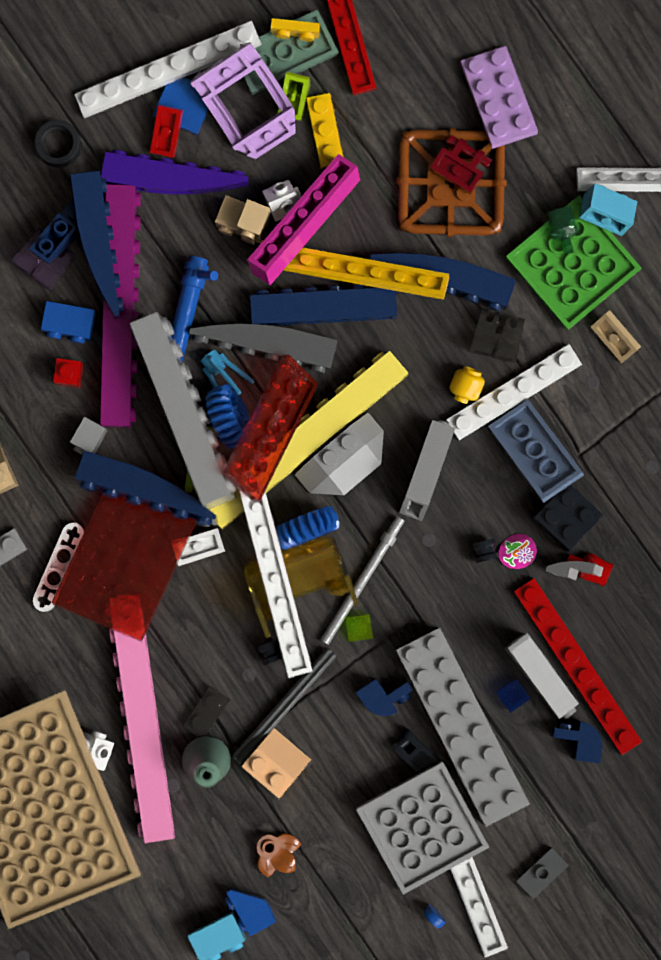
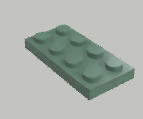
[244,10,338,95]

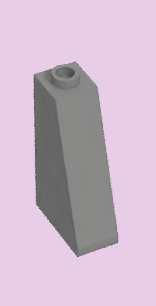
[399,420,455,521]
[504,633,579,719]

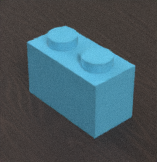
[579,183,637,236]
[188,911,246,960]

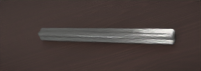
[232,648,336,764]

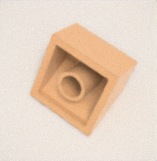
[242,728,311,798]

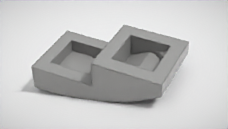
[546,561,603,581]

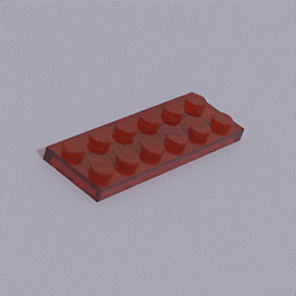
[222,354,318,502]

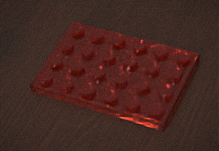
[51,494,196,642]

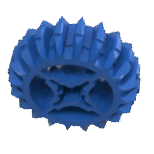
[206,384,253,450]
[275,506,340,550]

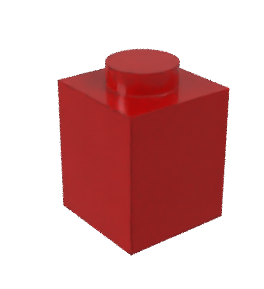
[54,358,84,389]

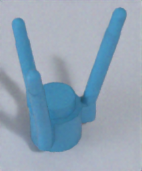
[201,350,254,395]

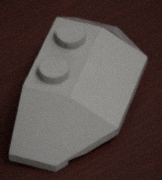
[295,413,384,496]

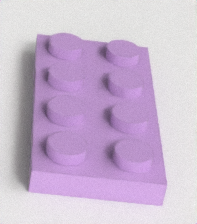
[461,46,538,149]

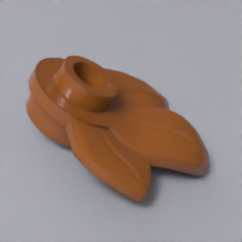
[256,833,301,877]

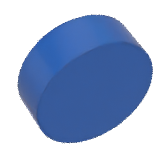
[423,904,447,929]

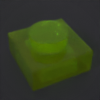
[345,614,373,642]

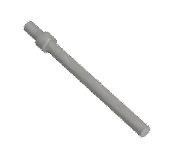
[320,516,405,645]

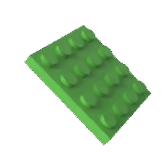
[505,195,642,331]

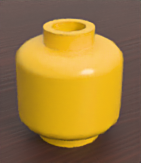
[449,366,485,404]

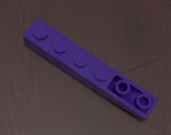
[101,150,249,195]

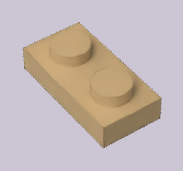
[591,310,641,363]

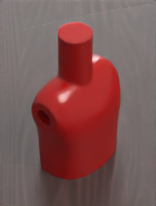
[566,553,614,587]

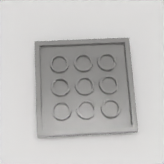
[356,761,489,894]

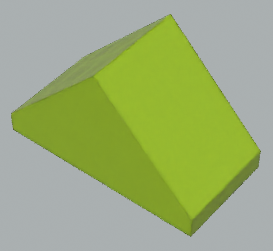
[278,72,310,120]

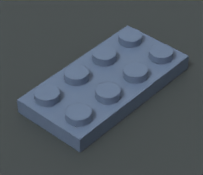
[488,399,584,503]

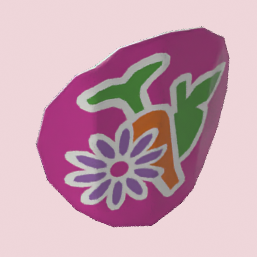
[499,534,537,569]

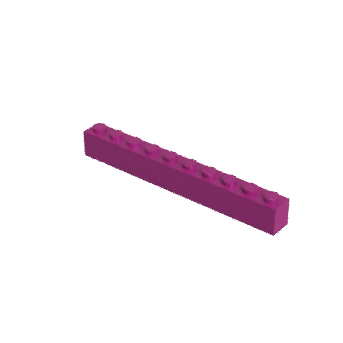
[101,185,141,428]

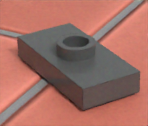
[516,847,569,899]

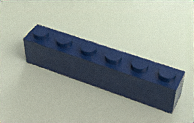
[250,285,397,326]

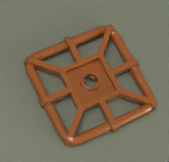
[396,128,507,237]

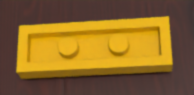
[307,93,343,169]

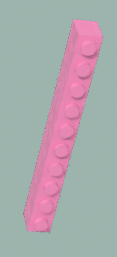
[106,595,175,843]

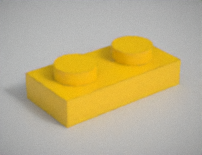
[271,18,320,41]

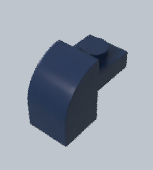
[356,679,413,716]
[551,721,602,764]

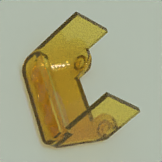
[243,536,359,638]

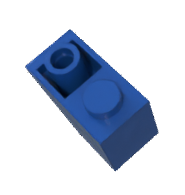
[225,888,277,936]

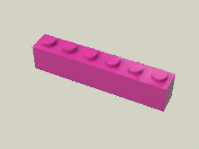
[247,154,360,285]

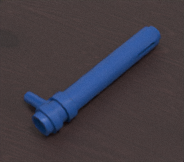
[171,256,218,362]

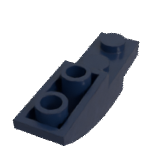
[29,193,106,265]

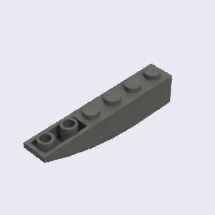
[189,324,338,373]

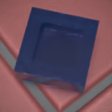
[496,679,530,713]

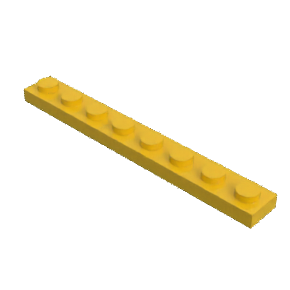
[260,240,449,300]

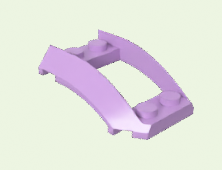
[190,42,296,159]

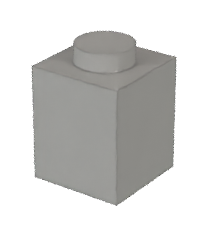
[70,417,108,455]

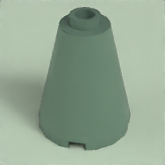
[182,736,231,787]

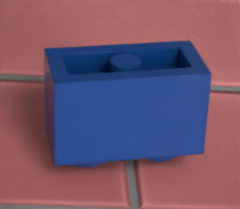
[41,301,97,344]

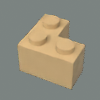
[215,195,271,244]

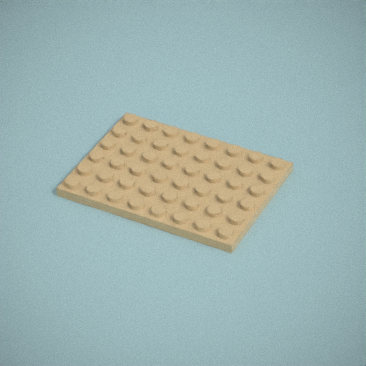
[0,691,141,929]

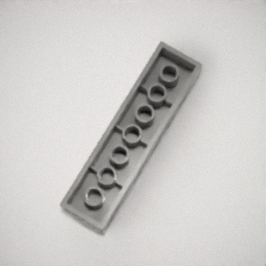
[130,312,238,509]
[395,628,530,827]

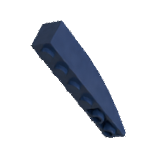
[71,171,124,319]
[370,253,517,312]
[75,451,218,527]

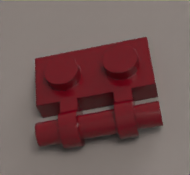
[430,135,492,195]

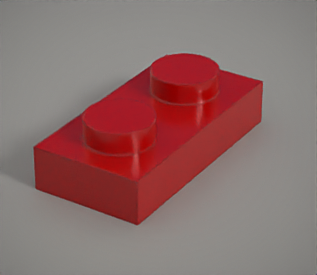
[150,104,183,158]

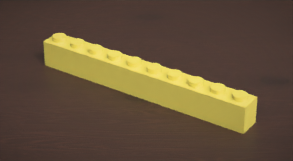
[209,351,408,530]

